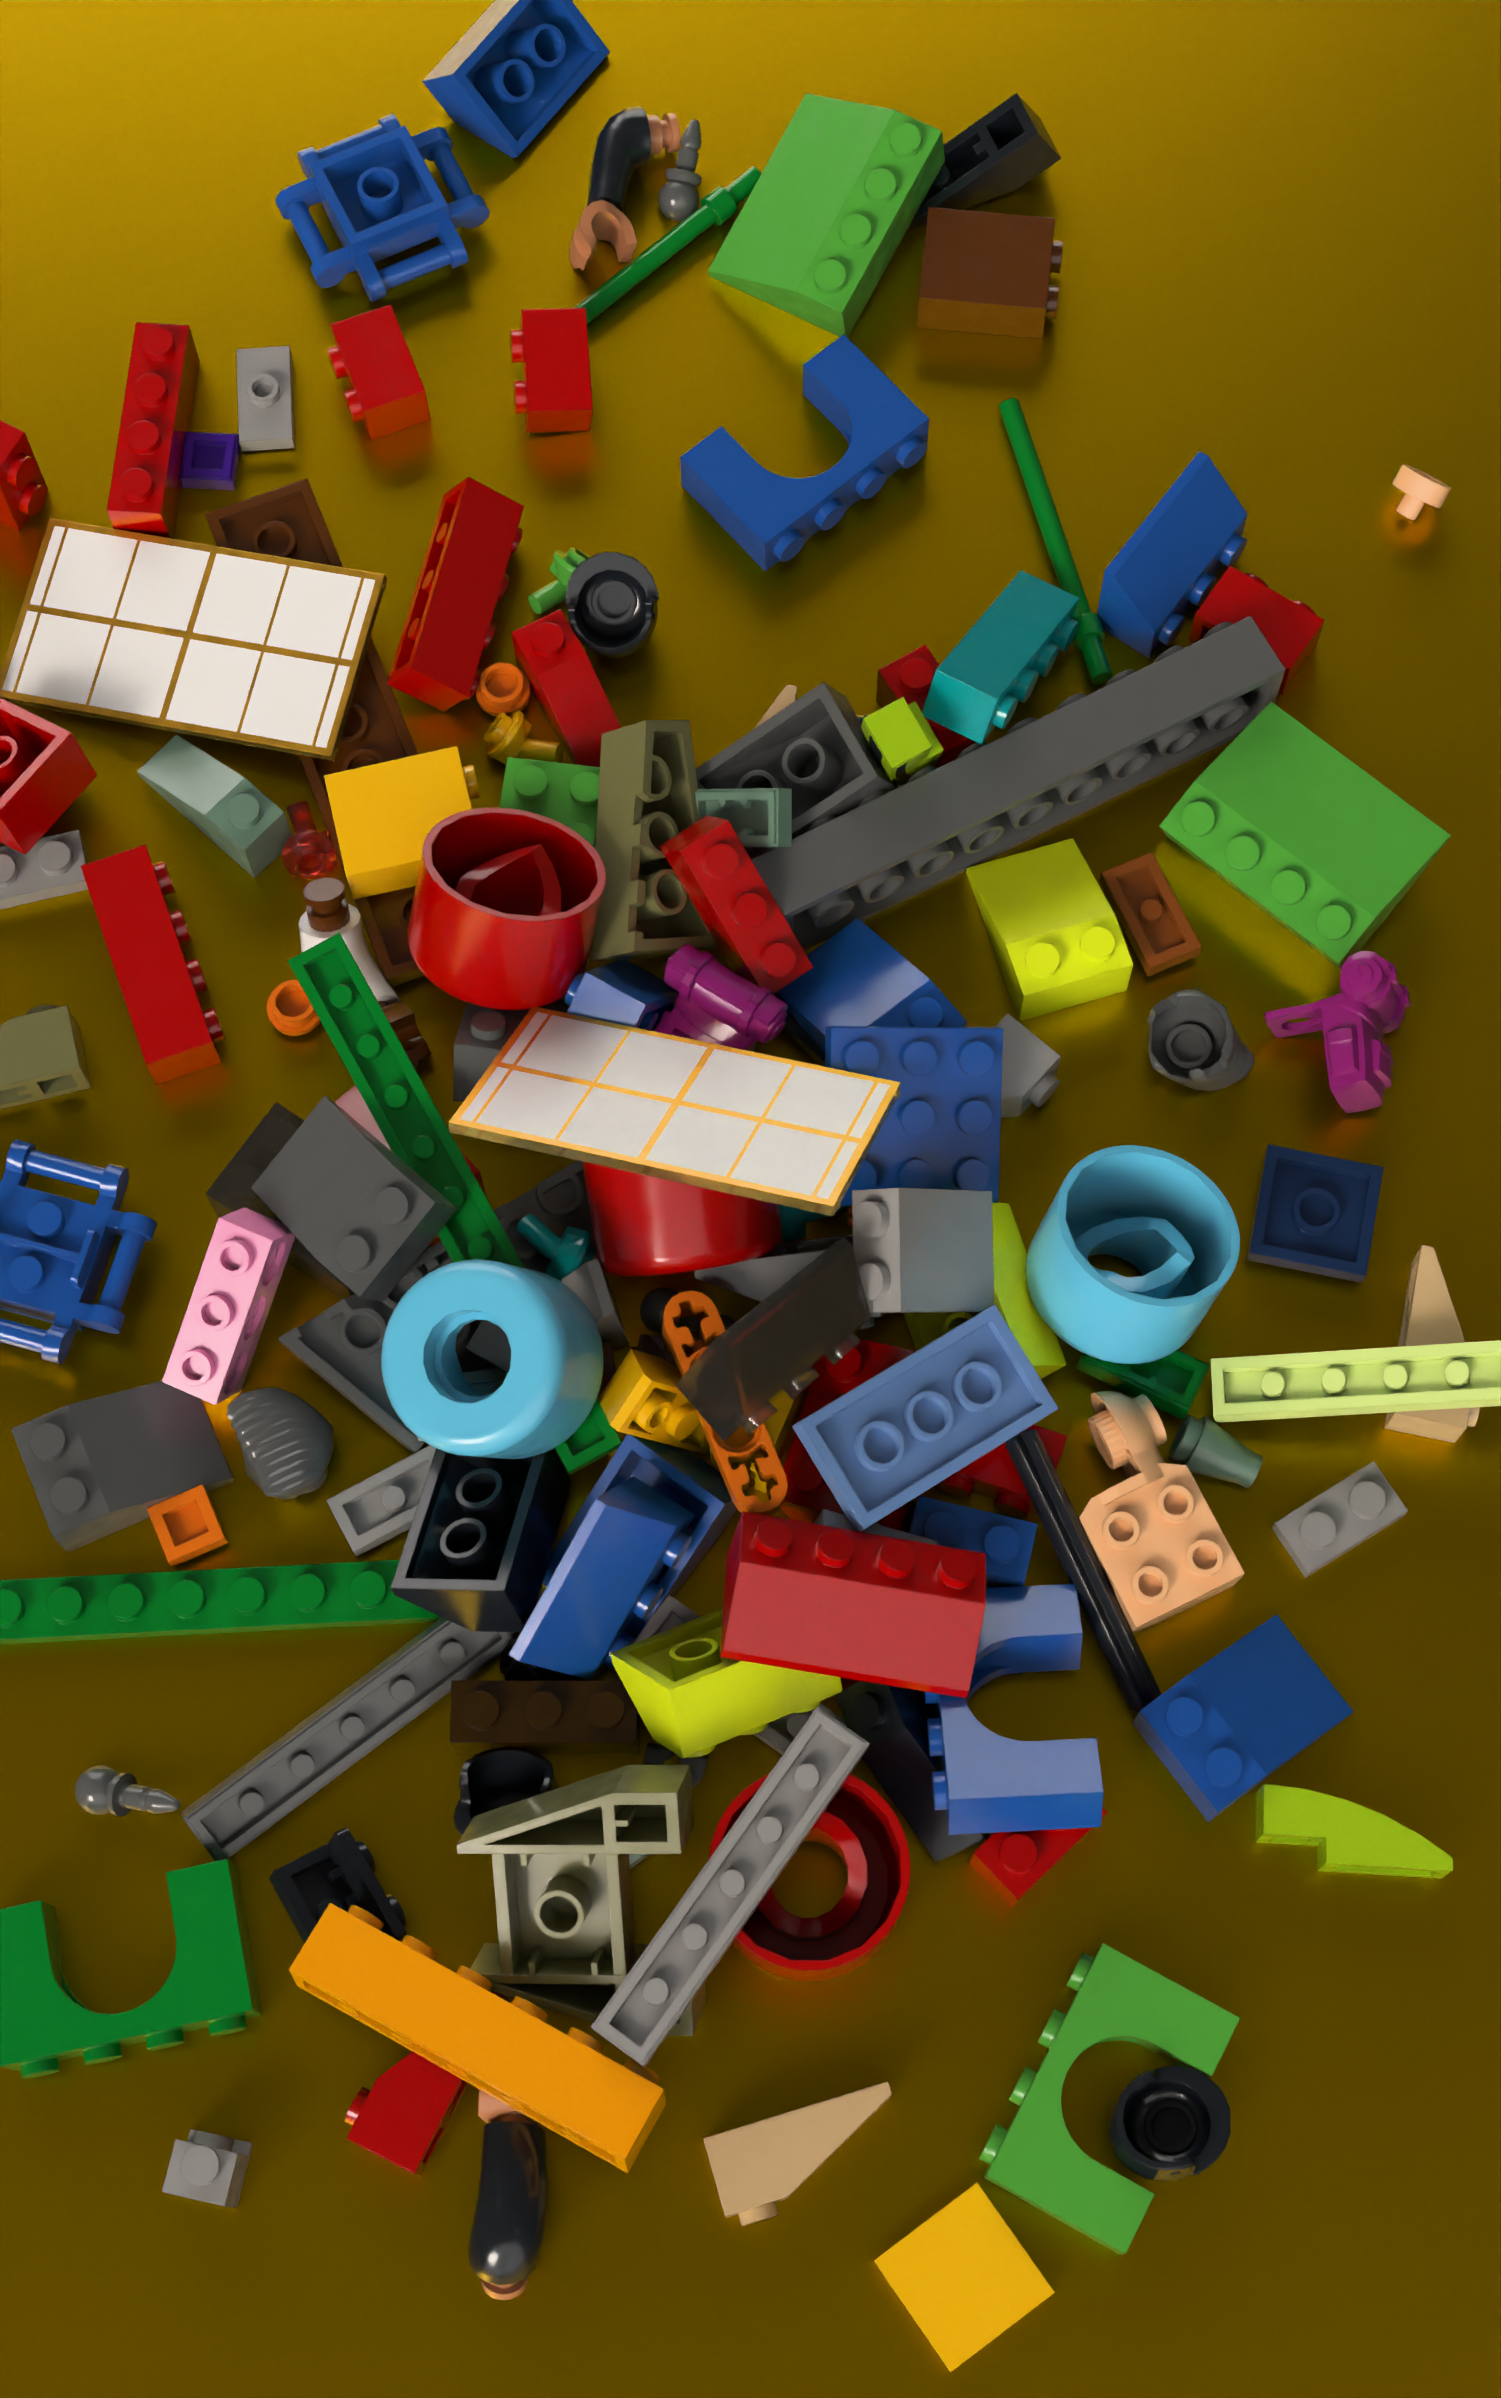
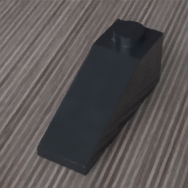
[909,93,1062,230]
[834,1681,990,1862]

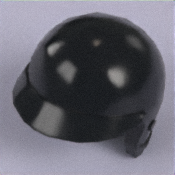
[566,552,659,658]
[453,1747,560,1835]
[1109,2065,1231,2182]

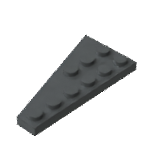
[278,1158,594,1454]

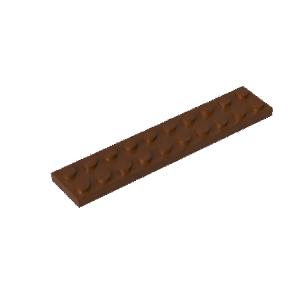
[205,479,424,987]

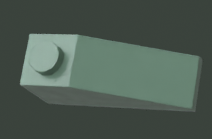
[137,734,294,878]

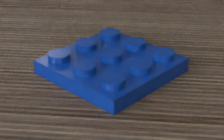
[825,1026,1003,1206]

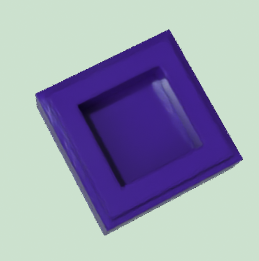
[179,431,241,491]

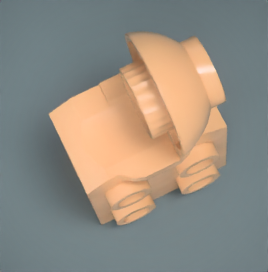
[1079,1391,1245,1635]

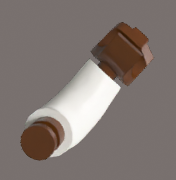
[298,877,432,1068]

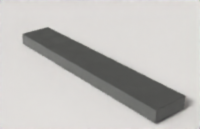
[180,1617,517,1861]

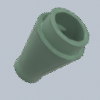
[1169,1414,1263,1488]

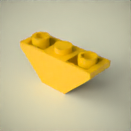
[598,1349,715,1454]

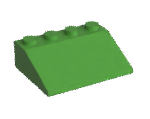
[708,93,945,338]
[1159,701,1451,970]

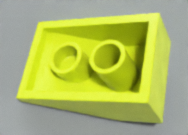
[966,838,1133,1022]

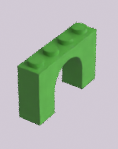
[979,1943,1240,2255]

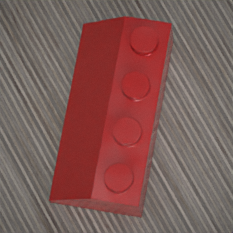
[720,1511,986,1698]

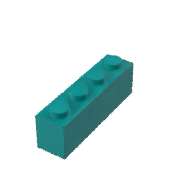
[922,570,1079,745]

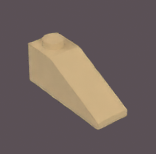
[1384,1245,1480,1443]
[703,2081,892,2226]

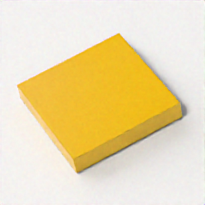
[873,2183,1055,2372]

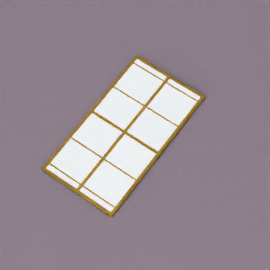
[0,518,387,761]
[449,1007,901,1216]

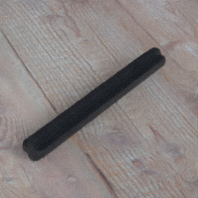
[1006,1429,1162,1713]

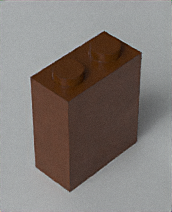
[917,207,1063,339]

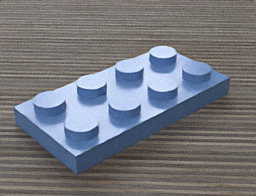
[792,1304,1059,1531]

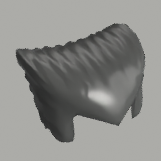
[1147,988,1254,1091]
[227,1388,334,1499]

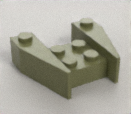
[457,1765,706,2036]

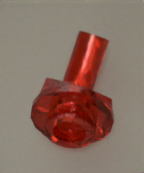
[281,801,338,880]

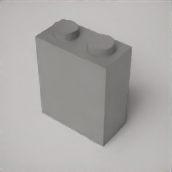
[852,1188,994,1313]

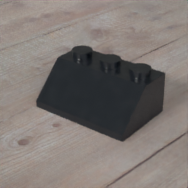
[390,1448,572,1633]

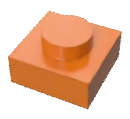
[146,1484,228,1567]

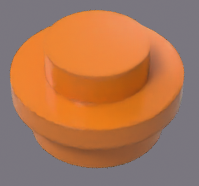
[475,662,531,717]
[267,980,321,1036]

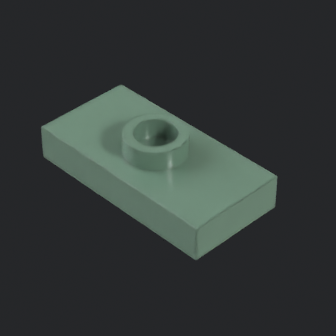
[695,788,792,847]

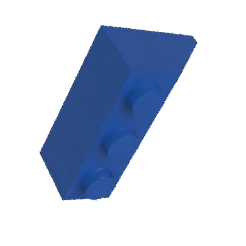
[422,0,610,158]
[1097,451,1247,659]
[509,1476,695,1680]

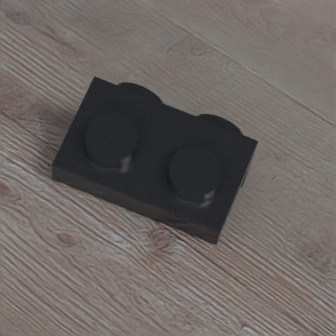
[269,1827,407,1943]

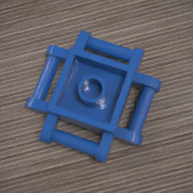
[276,113,490,302]
[0,1139,157,1364]

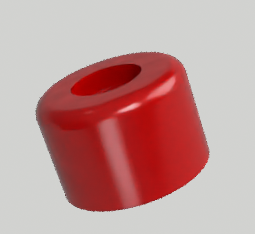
[407,807,606,1010]
[581,1151,782,1276]
[708,1774,911,1981]

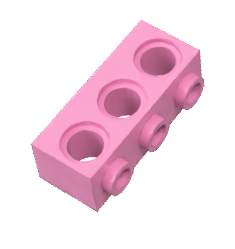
[162,1207,295,1405]

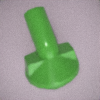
[528,547,590,614]

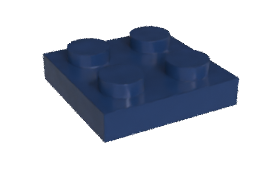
[1246,1144,1384,1283]

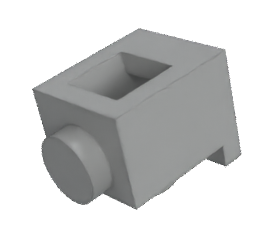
[162,2129,253,2208]

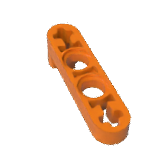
[662,1290,788,1516]

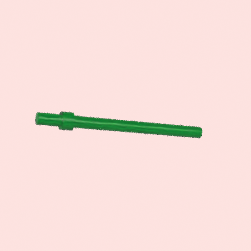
[574,166,761,324]
[999,398,1113,684]

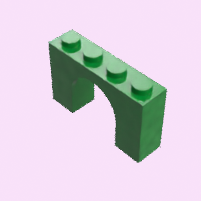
[0,1859,262,2079]

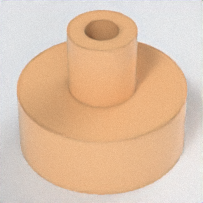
[1392,464,1451,520]

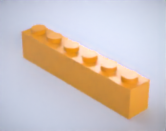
[289,1903,666,2173]

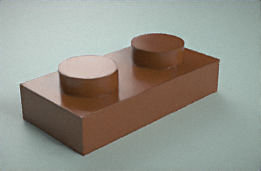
[1099,852,1201,976]

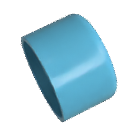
[1025,1145,1240,1364]
[381,1259,604,1459]

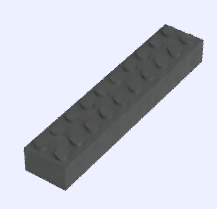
[751,616,1285,951]

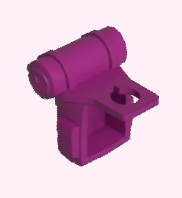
[654,943,788,1052]
[1264,951,1411,1113]

